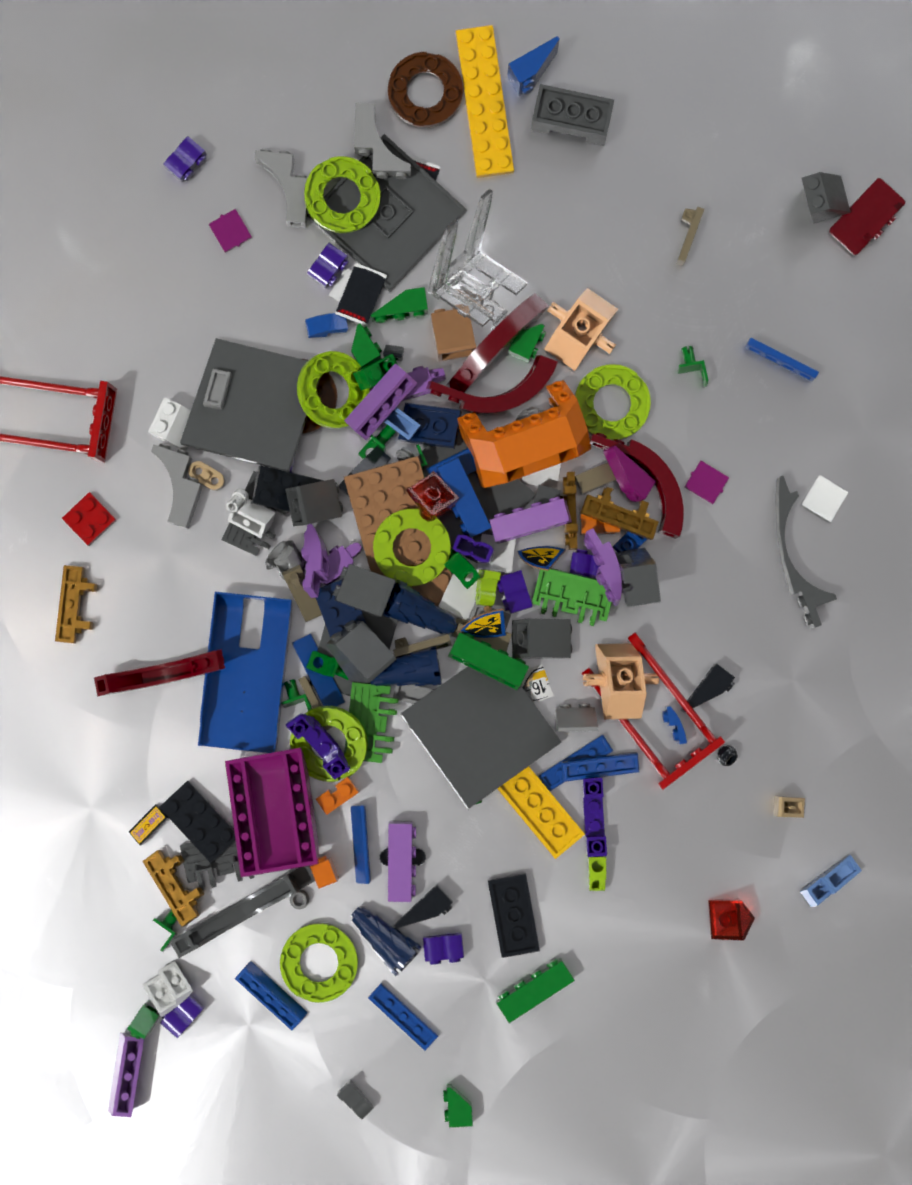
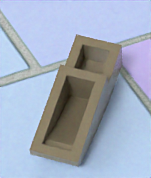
[575,463,617,495]

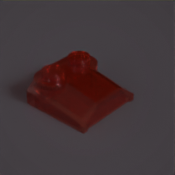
[406,471,459,521]

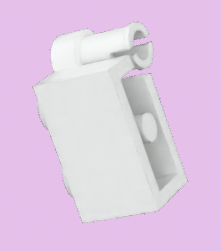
[226,489,275,538]

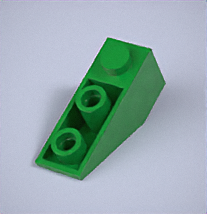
[371,287,428,323]

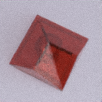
[708,898,755,940]

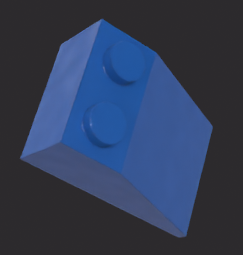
[507,36,560,96]

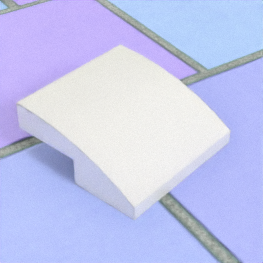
[143,961,193,1017]

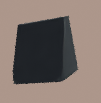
[383,345,404,361]

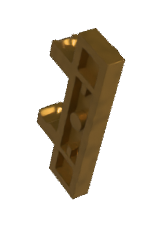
[563,472,578,550]
[580,487,659,540]
[55,565,98,644]
[142,850,204,927]

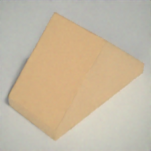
[773,796,805,818]

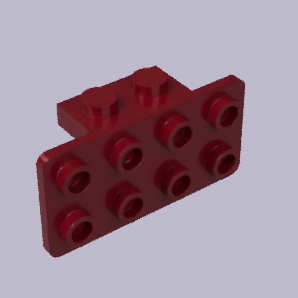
[829,178,905,255]

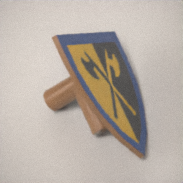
[518,546,566,571]
[460,606,506,638]

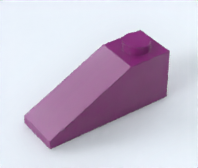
[603,446,656,502]

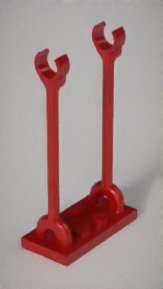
[0,376,117,463]
[581,633,725,790]

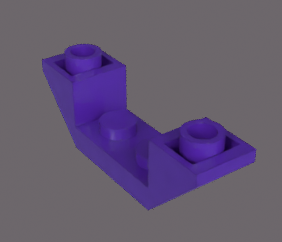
[286,713,350,780]
[583,778,607,857]

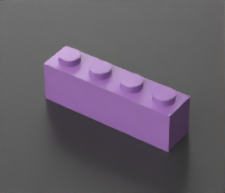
[344,363,417,440]
[490,497,572,544]
[388,821,416,902]
[108,1032,144,1118]

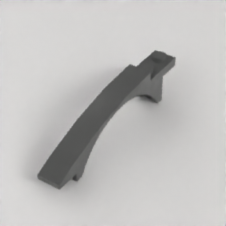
[775,476,837,629]
[170,866,315,958]

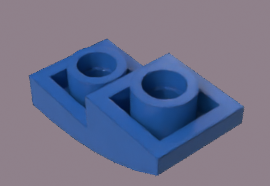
[305,313,348,338]
[613,532,647,552]
[662,706,687,744]

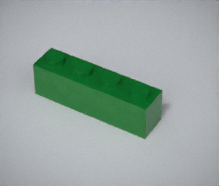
[448,633,529,690]
[496,958,575,1023]

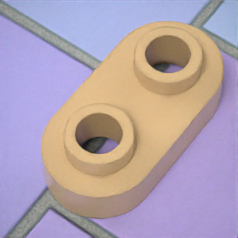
[188,461,225,491]

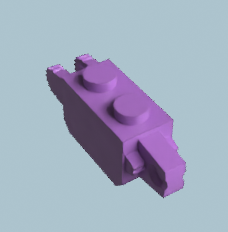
[402,366,446,401]
[320,542,362,585]

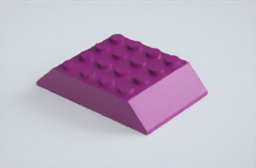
[225,748,319,877]

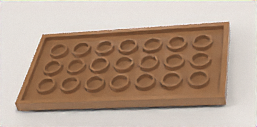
[344,456,452,622]

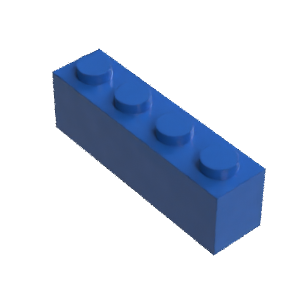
[435,457,491,537]

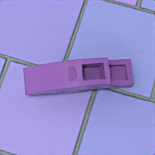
[301,524,329,598]
[584,528,622,606]

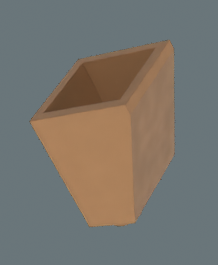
[431,306,476,362]

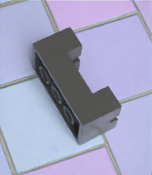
[531,84,614,146]
[615,548,661,607]

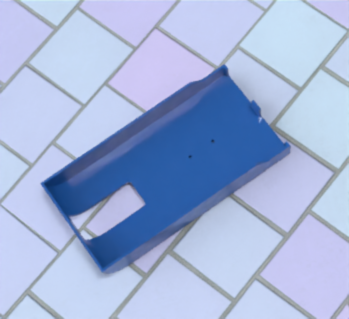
[198,591,292,753]

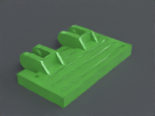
[532,568,611,626]
[344,682,399,763]

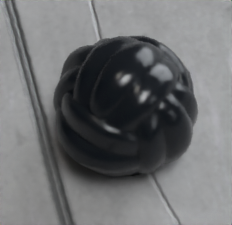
[717,745,738,766]

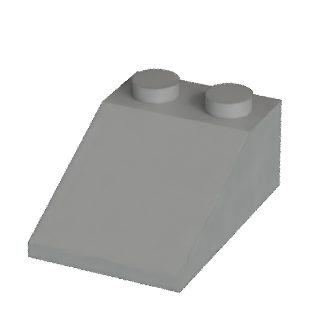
[555,704,598,732]

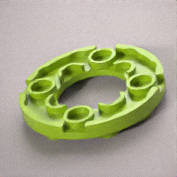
[304,156,380,233]
[297,351,370,429]
[575,364,651,441]
[373,508,451,586]
[290,706,368,782]
[280,923,358,1003]

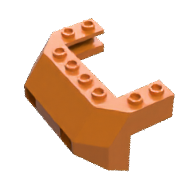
[457,380,591,488]

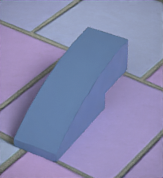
[383,407,421,441]
[800,855,862,907]

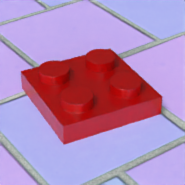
[62,492,116,546]

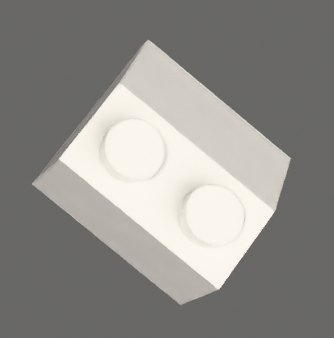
[148,397,191,451]

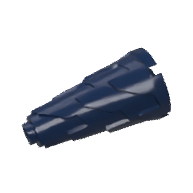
[382,580,457,634]
[371,646,442,686]
[351,907,422,976]

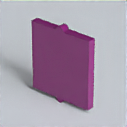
[209,209,252,253]
[685,461,729,505]

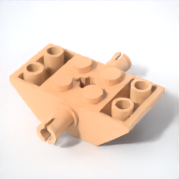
[544,288,618,371]
[583,643,659,720]

